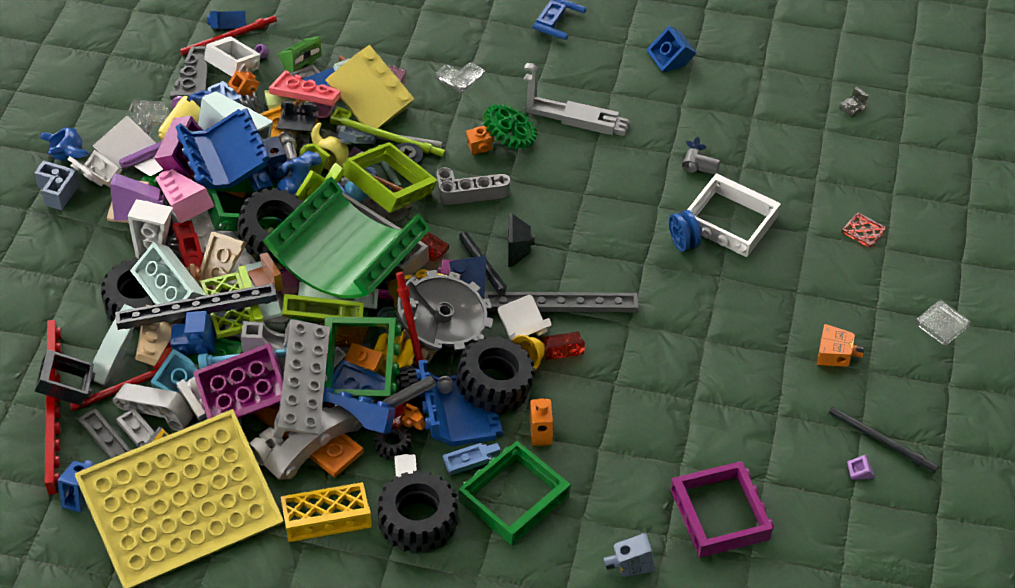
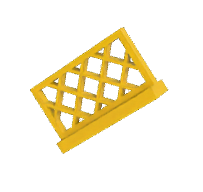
[281,482,372,542]

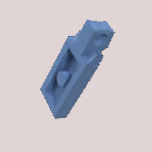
[443,443,501,476]

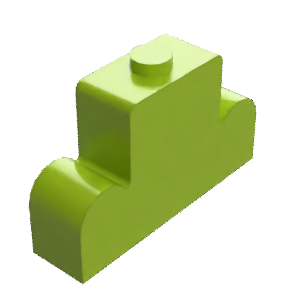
[282,294,364,324]

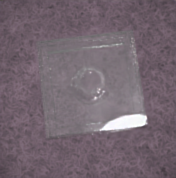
[915,299,971,346]

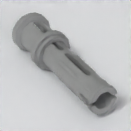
[279,130,297,161]

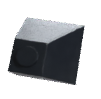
[508,214,535,267]

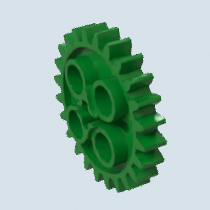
[482,103,538,150]

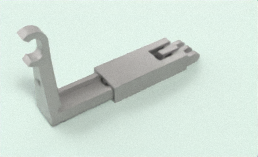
[524,63,630,136]

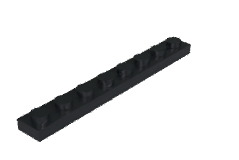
[115,283,278,330]

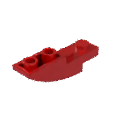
[173,220,203,268]

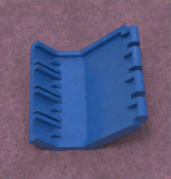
[175,108,270,189]
[416,360,503,446]

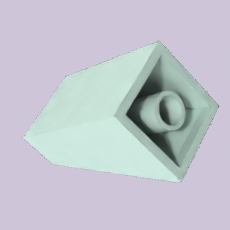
[198,91,273,139]

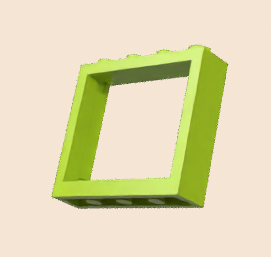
[343,142,438,213]

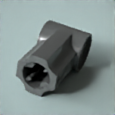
[682,149,720,175]

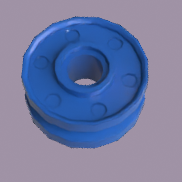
[669,210,701,252]

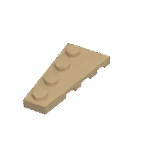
[135,305,183,366]

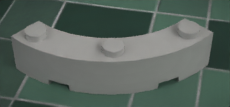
[263,404,363,479]

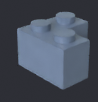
[34,160,79,210]

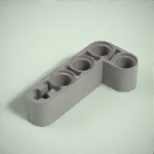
[437,167,510,205]
[113,383,194,432]

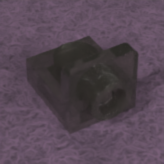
[839,87,869,118]

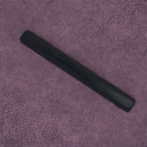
[459,232,507,295]

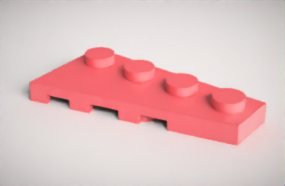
[269,70,341,106]

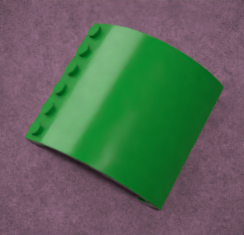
[263,176,431,298]

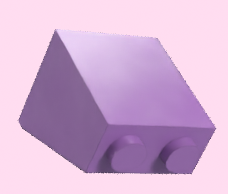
[110,174,166,221]

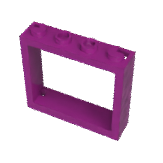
[670,461,774,558]

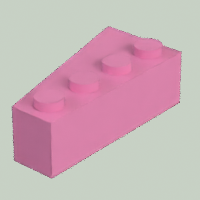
[156,169,214,224]

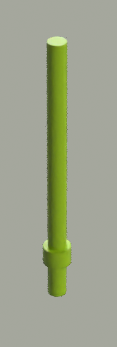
[342,118,445,157]

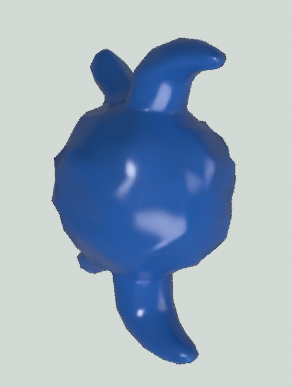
[40,127,89,161]

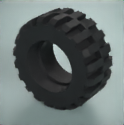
[237,188,304,263]
[101,257,156,331]
[456,336,535,413]
[377,470,458,553]

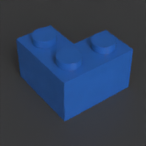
[170,311,216,356]

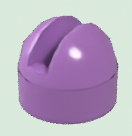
[254,44,269,59]

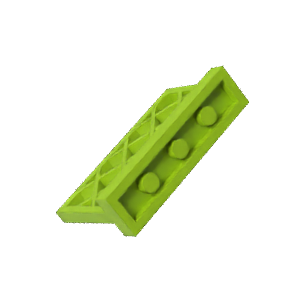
[200,265,264,339]

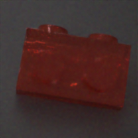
[420,232,449,263]

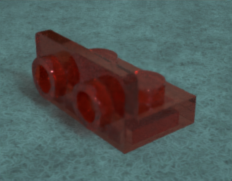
[541,331,585,360]

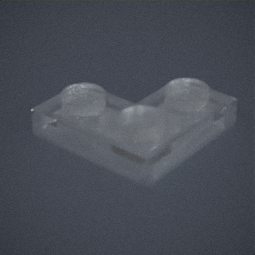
[435,62,484,93]

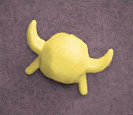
[311,122,349,171]

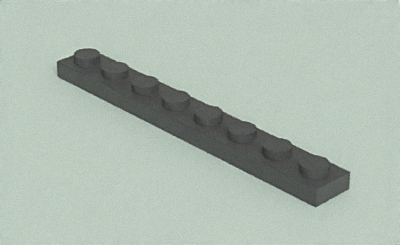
[484,292,638,312]

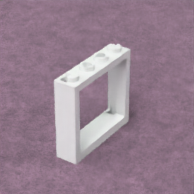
[687,173,781,257]

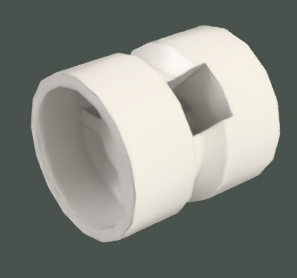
[249,427,284,466]

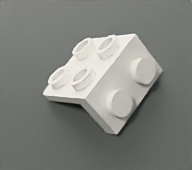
[68,150,122,187]
[497,295,552,340]

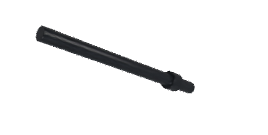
[829,406,939,473]

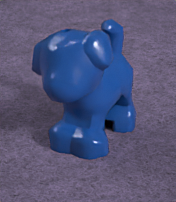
[277,151,321,195]

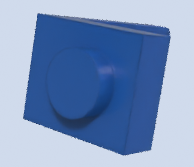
[207,11,246,29]

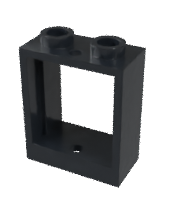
[34,349,95,406]

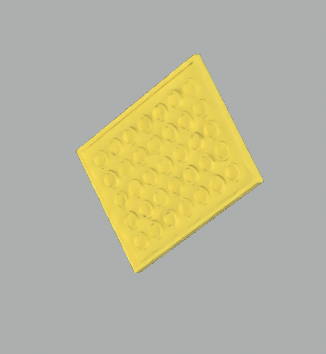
[75,409,284,588]

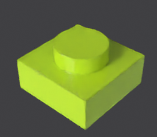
[330,106,354,126]

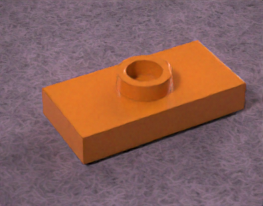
[344,343,386,373]

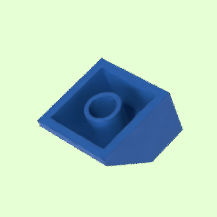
[646,25,697,72]

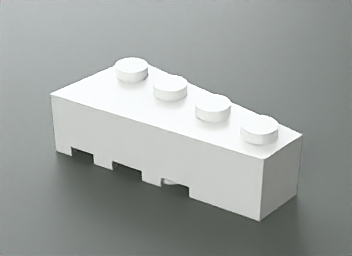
[128,199,173,259]

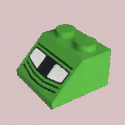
[278,36,322,72]

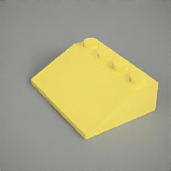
[326,45,414,129]

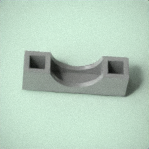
[241,321,286,352]

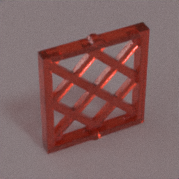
[842,212,886,247]

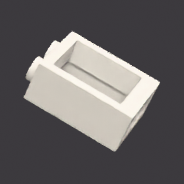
[204,36,261,76]

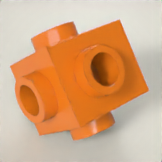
[227,70,260,97]
[466,126,495,155]

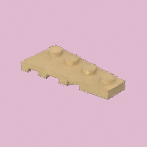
[200,231,247,292]

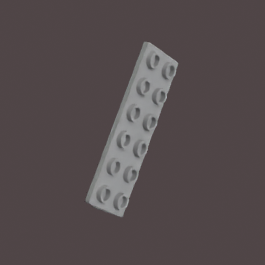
[273,319,330,439]

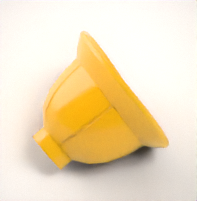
[512,335,545,371]

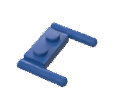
[533,0,587,40]

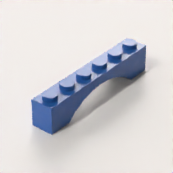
[275,387,396,433]

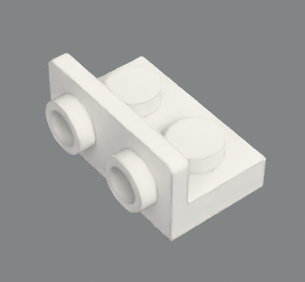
[176,377,207,421]

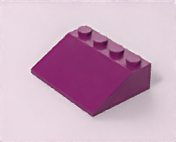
[193,343,283,419]

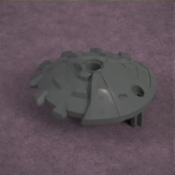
[396,270,493,352]

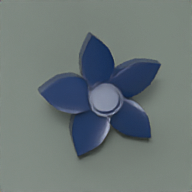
[686,136,707,151]

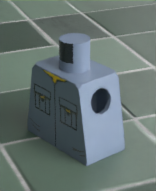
[604,533,655,577]

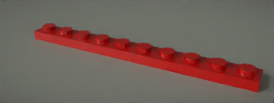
[45,320,62,495]

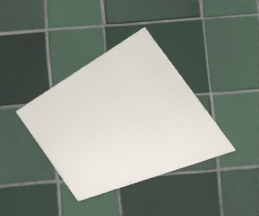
[93,115,156,168]

